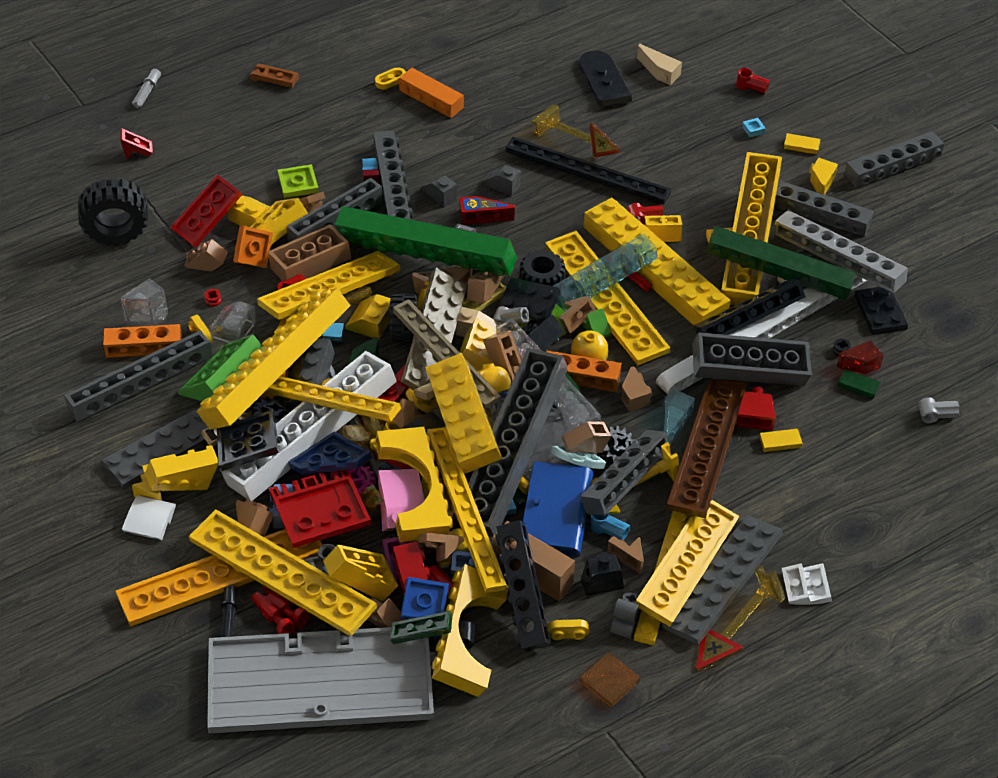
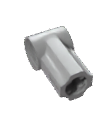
[493,306,529,327]
[918,398,959,423]

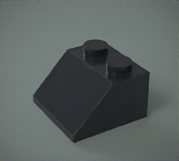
[513,314,564,353]

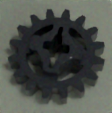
[252,396,294,423]
[598,426,636,466]

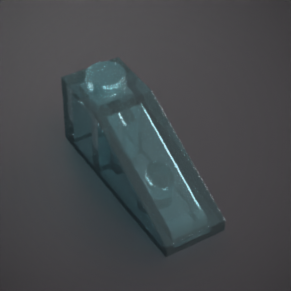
[663,389,695,444]

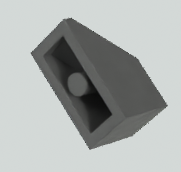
[481,165,521,196]
[421,175,457,207]

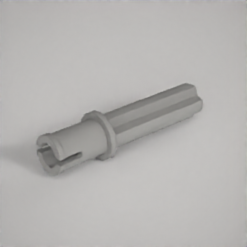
[132,69,161,109]

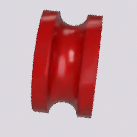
[204,289,222,307]

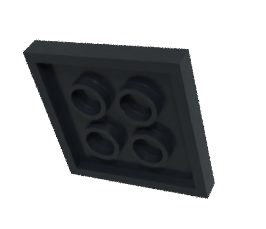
[217,410,279,471]

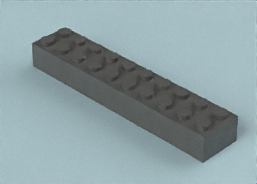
[453,348,568,537]

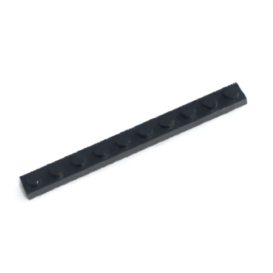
[505,137,671,205]

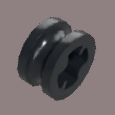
[833,338,851,357]

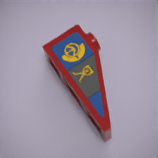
[459,196,515,225]

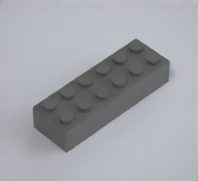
[692,333,812,386]

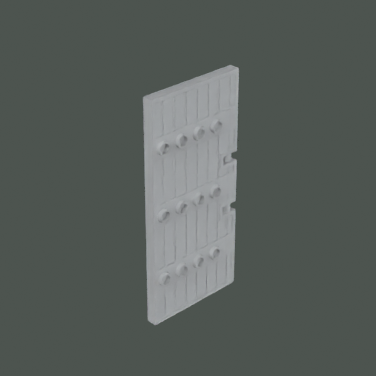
[208,627,434,733]

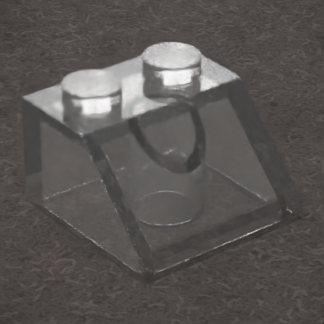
[121,278,168,325]
[208,301,256,343]

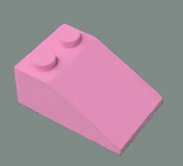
[378,469,425,531]

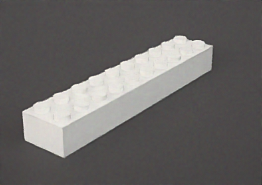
[220,351,397,501]

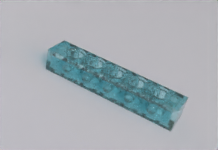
[553,234,658,312]

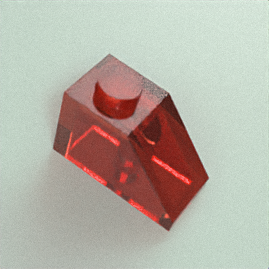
[837,340,884,374]

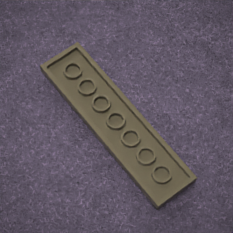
[401,268,467,400]

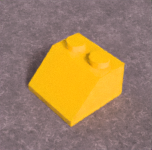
[228,195,270,227]
[345,294,390,340]

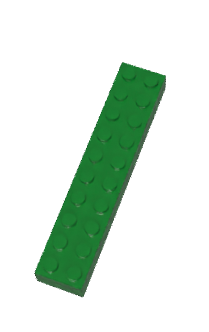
[335,206,517,276]

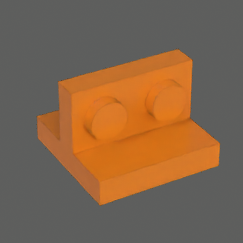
[233,225,273,268]

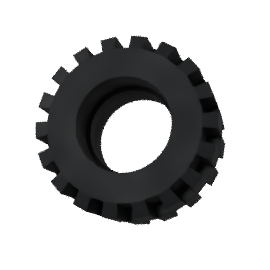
[519,250,565,290]
[390,294,417,341]

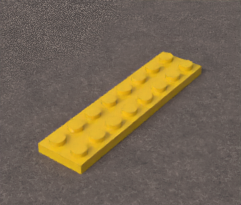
[257,251,400,320]
[635,500,739,627]

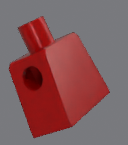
[736,387,775,431]

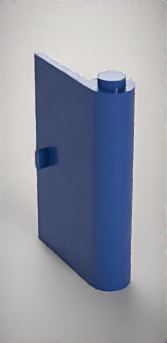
[523,461,593,558]

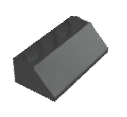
[282,338,335,409]

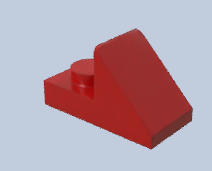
[120,128,153,159]

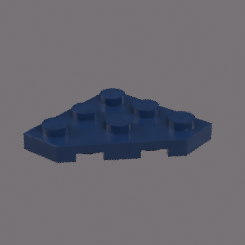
[288,431,372,475]

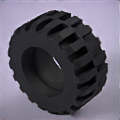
[78,178,149,246]

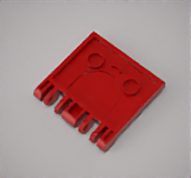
[269,470,371,548]

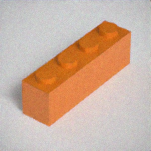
[399,68,464,118]

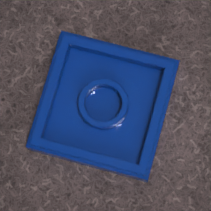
[400,577,449,620]

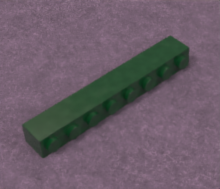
[706,226,855,300]

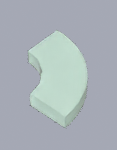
[550,445,606,469]

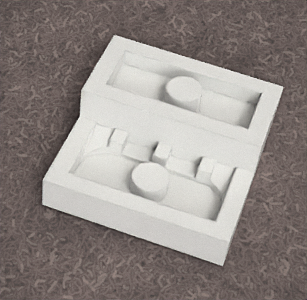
[122,495,176,541]
[782,563,832,605]

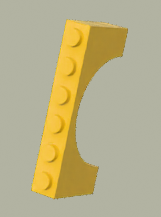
[375,427,452,542]
[432,564,509,697]

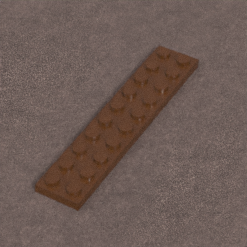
[666,378,748,519]

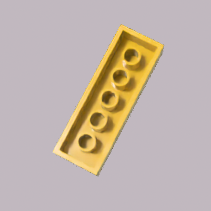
[425,353,502,474]

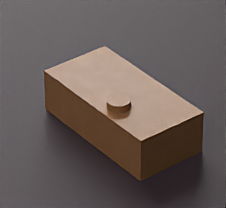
[268,224,351,281]
[493,521,575,601]

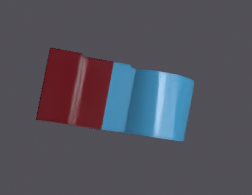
[362,158,380,185]

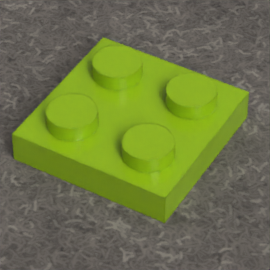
[278,164,319,198]

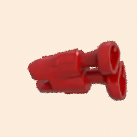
[251,586,311,637]

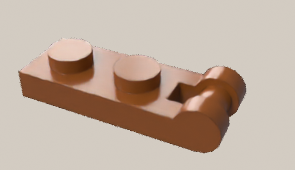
[249,64,299,88]

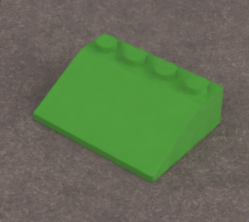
[177,334,262,401]

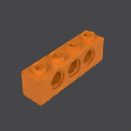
[103,324,182,358]
[546,351,621,392]

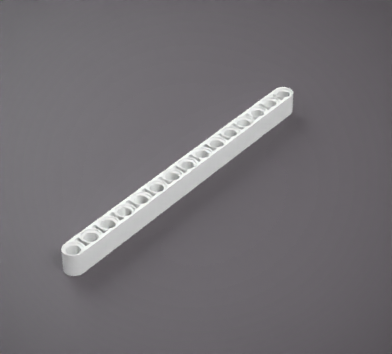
[656,274,868,396]

